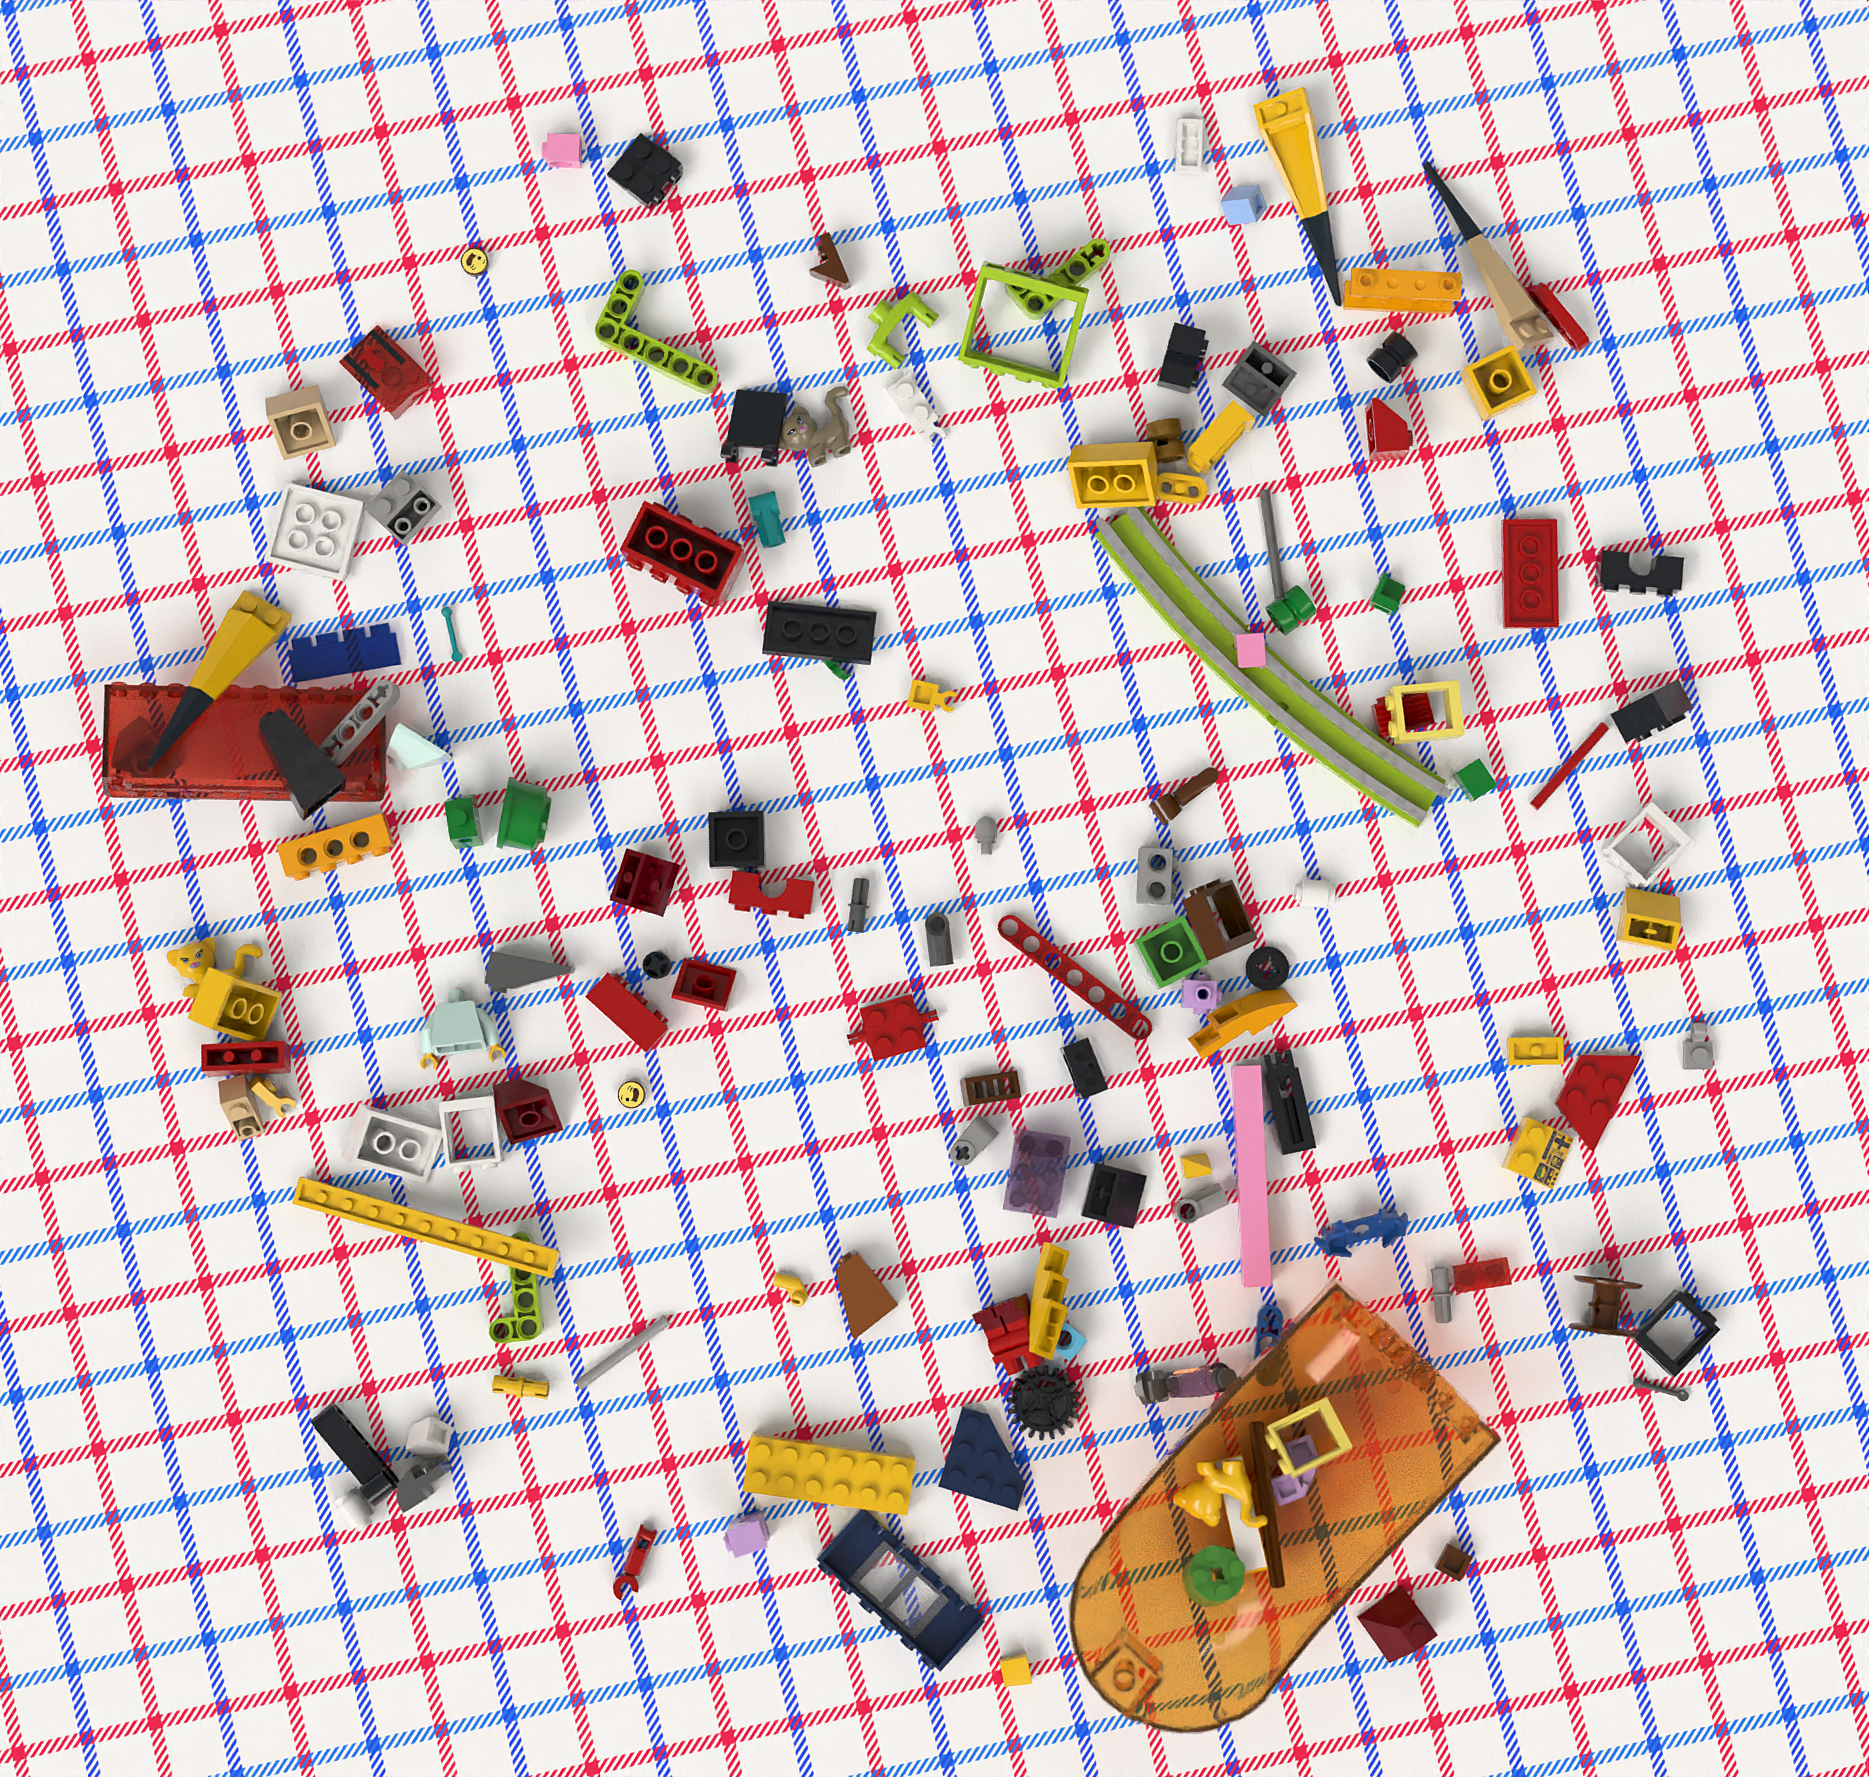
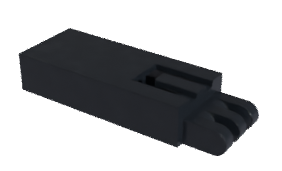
[1263,1049,1317,1155]

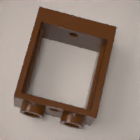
[1181,878,1258,961]

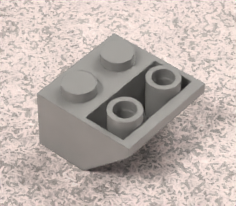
[365,469,442,546]

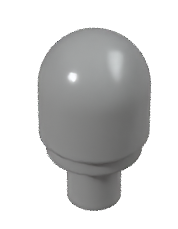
[975,816,997,855]

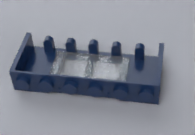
[816,1509,985,1672]

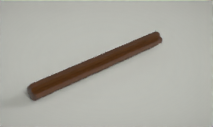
[1249,1421,1285,1589]

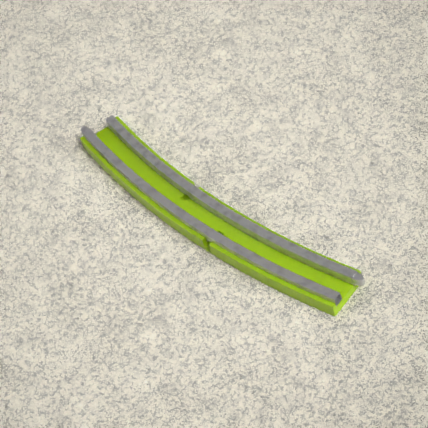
[1094,506,1451,828]

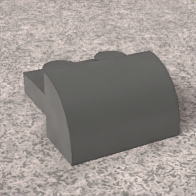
[1222,340,1297,417]
[396,1458,453,1513]

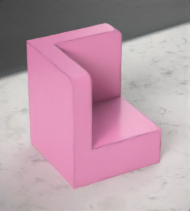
[1234,633,1266,669]

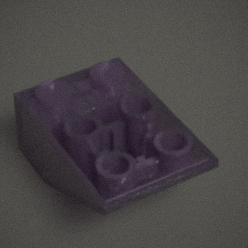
[1002,1128,1071,1218]

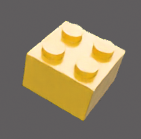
[1460,344,1538,422]

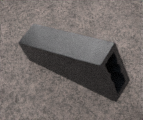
[259,708,346,821]

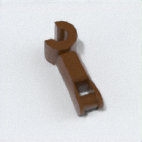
[1149,767,1219,826]

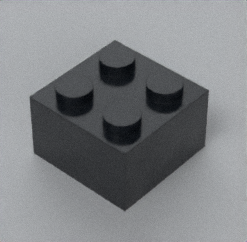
[708,811,766,869]

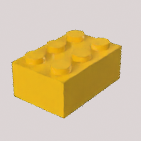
[187,967,283,1042]

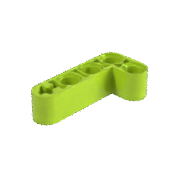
[1006,238,1110,320]
[488,1231,544,1344]

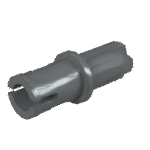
[847,878,870,933]

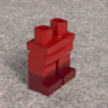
[972,1292,1046,1376]

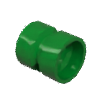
[1265,585,1317,636]

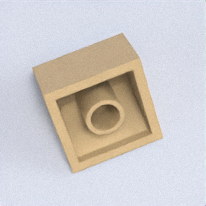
[265,384,336,460]

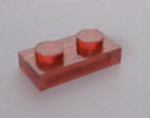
[1451,1257,1512,1293]

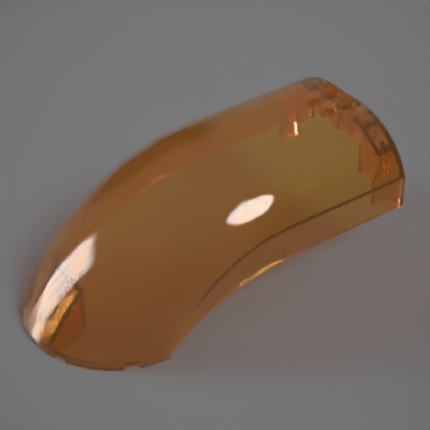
[1069,1277,1502,1734]

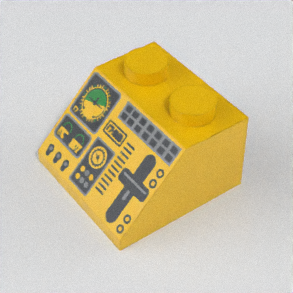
[1501,1117,1574,1189]

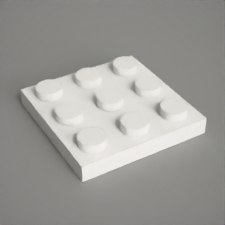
[264,482,366,582]

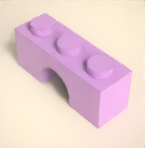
[723,1510,771,1558]

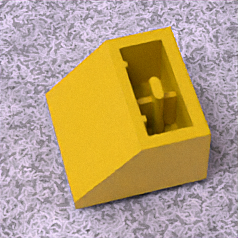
[1615,887,1681,951]

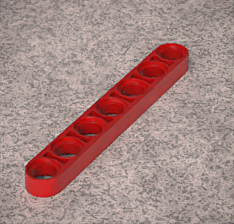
[997,915,1152,1040]

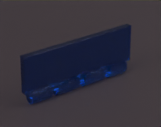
[288,623,402,683]

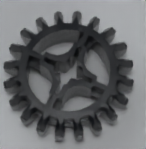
[1006,1365,1081,1440]

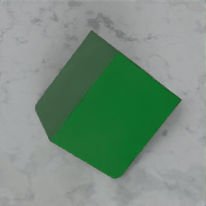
[1367,572,1405,616]
[1452,758,1496,802]

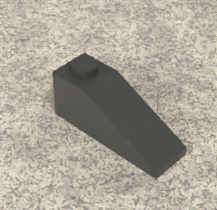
[484,951,574,993]

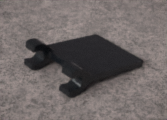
[720,389,789,467]

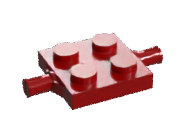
[846,993,939,1062]

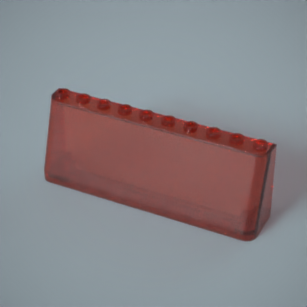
[102,682,386,803]

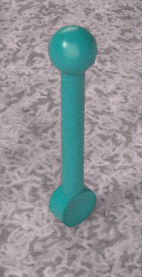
[441,606,463,662]

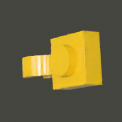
[249,1075,296,1118]

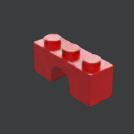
[728,871,815,919]

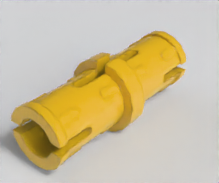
[492,1375,550,1400]

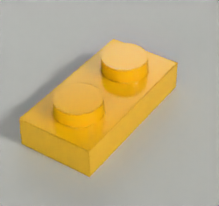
[1507,1037,1564,1065]

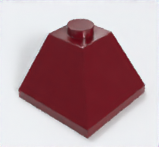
[492,1078,563,1145]
[1357,1585,1438,1663]

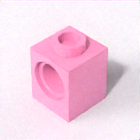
[542,133,582,168]

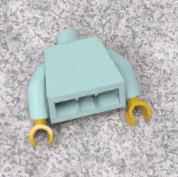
[420,989,506,1069]

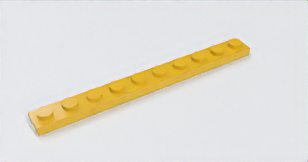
[292,1177,561,1278]

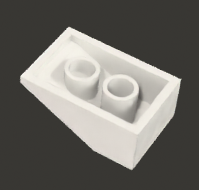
[342,1103,442,1183]

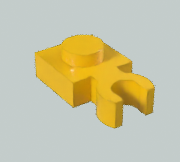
[907,679,957,713]

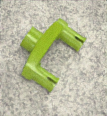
[867,291,939,370]

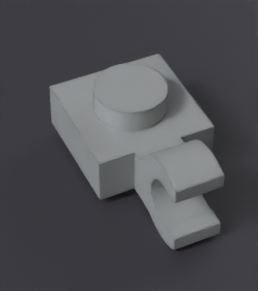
[1683,1022,1713,1070]

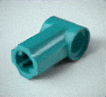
[748,491,786,549]

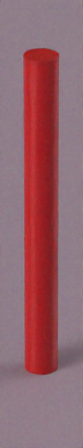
[1530,722,1609,810]

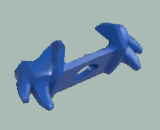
[1314,1208,1408,1258]

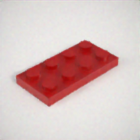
[1501,519,1559,629]

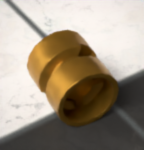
[1146,418,1186,464]

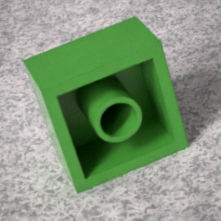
[1133,915,1209,990]

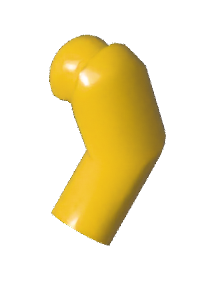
[773,1272,808,1307]

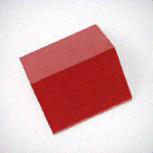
[671,958,737,1012]

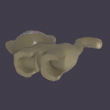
[778,386,851,468]

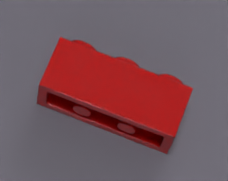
[585,972,670,1053]
[201,1040,291,1077]

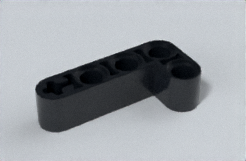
[311,1402,400,1506]

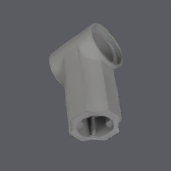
[1172,1183,1229,1224]

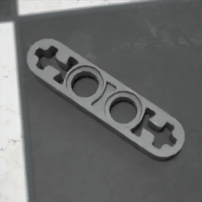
[319,679,400,766]

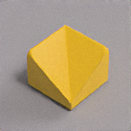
[1180,1153,1213,1179]
[999,1653,1032,1687]

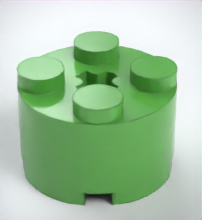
[1182,1545,1245,1607]

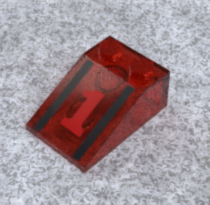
[339,325,434,420]

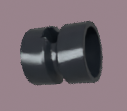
[1366,331,1418,383]

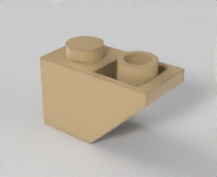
[218,1074,265,1141]

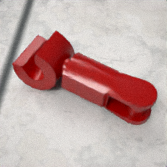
[613,1524,657,1601]

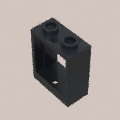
[1060,1038,1109,1099]
[1630,1289,1720,1377]

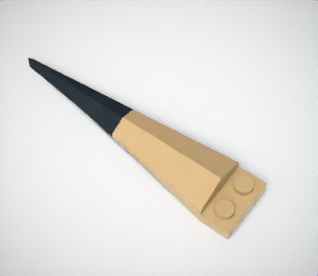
[1423,161,1555,351]

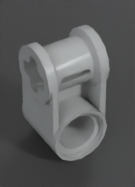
[950,1115,999,1166]

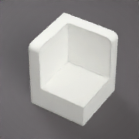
[406,1416,452,1460]

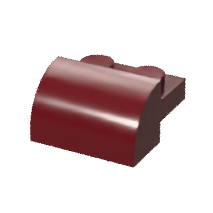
[609,848,680,917]

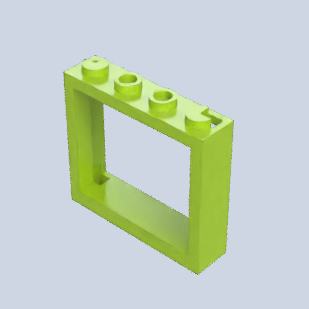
[958,261,1089,389]

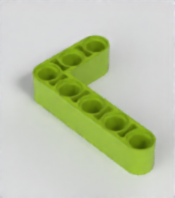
[595,269,719,394]

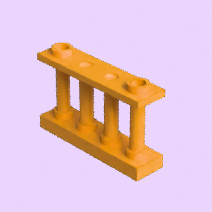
[1343,268,1462,315]

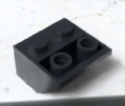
[1080,1162,1147,1229]

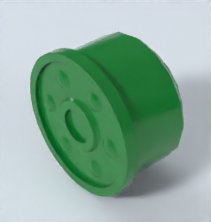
[496,777,552,851]

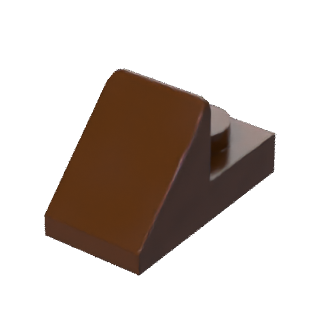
[809,232,850,290]

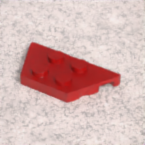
[1554,1055,1641,1152]

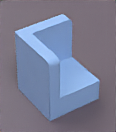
[1220,185,1268,225]

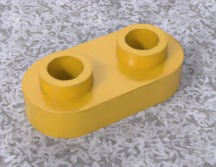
[1157,472,1207,505]

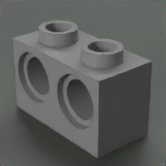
[1136,848,1177,905]

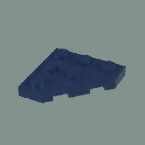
[938,1406,1026,1511]

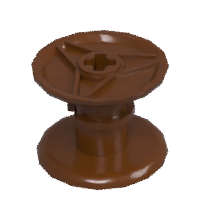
[1568,1275,1644,1337]

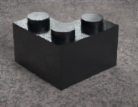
[1157,322,1209,394]
[1610,679,1693,743]

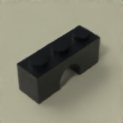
[1595,550,1684,597]

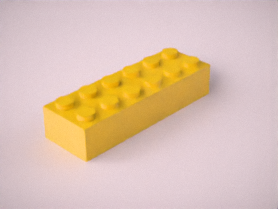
[743,1433,916,1516]

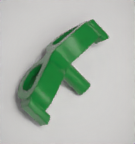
[822,660,851,681]

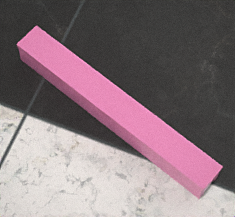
[1231,1065,1272,1288]

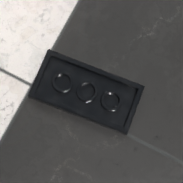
[762,601,877,665]

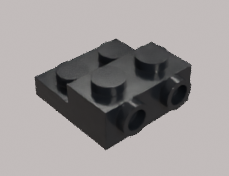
[607,133,683,210]

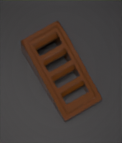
[960,1071,1021,1107]

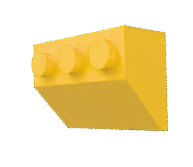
[1067,442,1157,509]

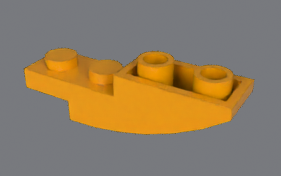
[1187,989,1298,1060]

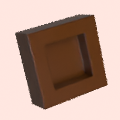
[1434,1543,1473,1582]

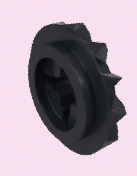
[1246,946,1289,990]

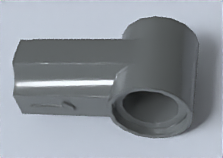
[925,912,954,967]

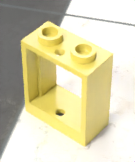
[1385,680,1465,745]
[1264,1397,1352,1480]

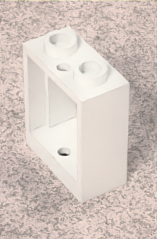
[1602,801,1692,888]
[439,1096,504,1173]

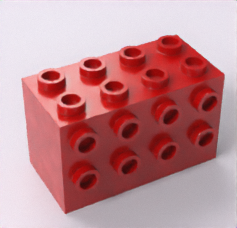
[620,500,747,608]

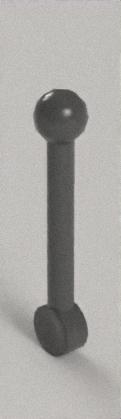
[1633,1378,1689,1401]

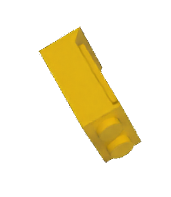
[1186,400,1256,475]

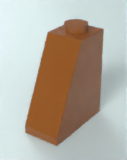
[836,1251,898,1339]

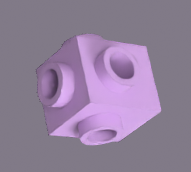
[1181,975,1222,1014]

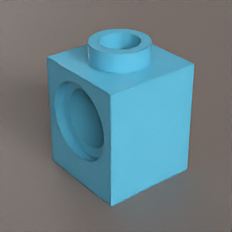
[1055,1320,1088,1362]

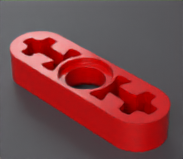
[1529,282,1590,352]

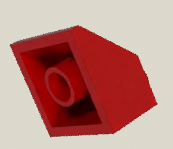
[1365,398,1413,462]

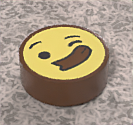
[461,248,489,277]
[618,1081,646,1108]

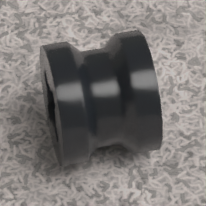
[642,951,671,979]

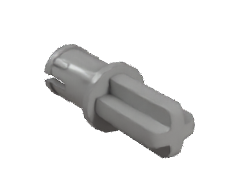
[1430,1268,1453,1323]

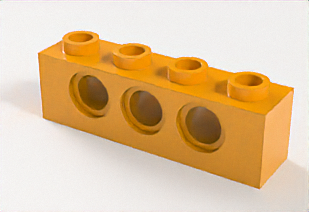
[276,813,395,881]

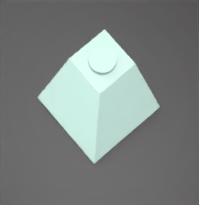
[385,723,452,771]

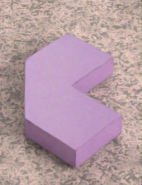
[1271,1434,1319,1507]

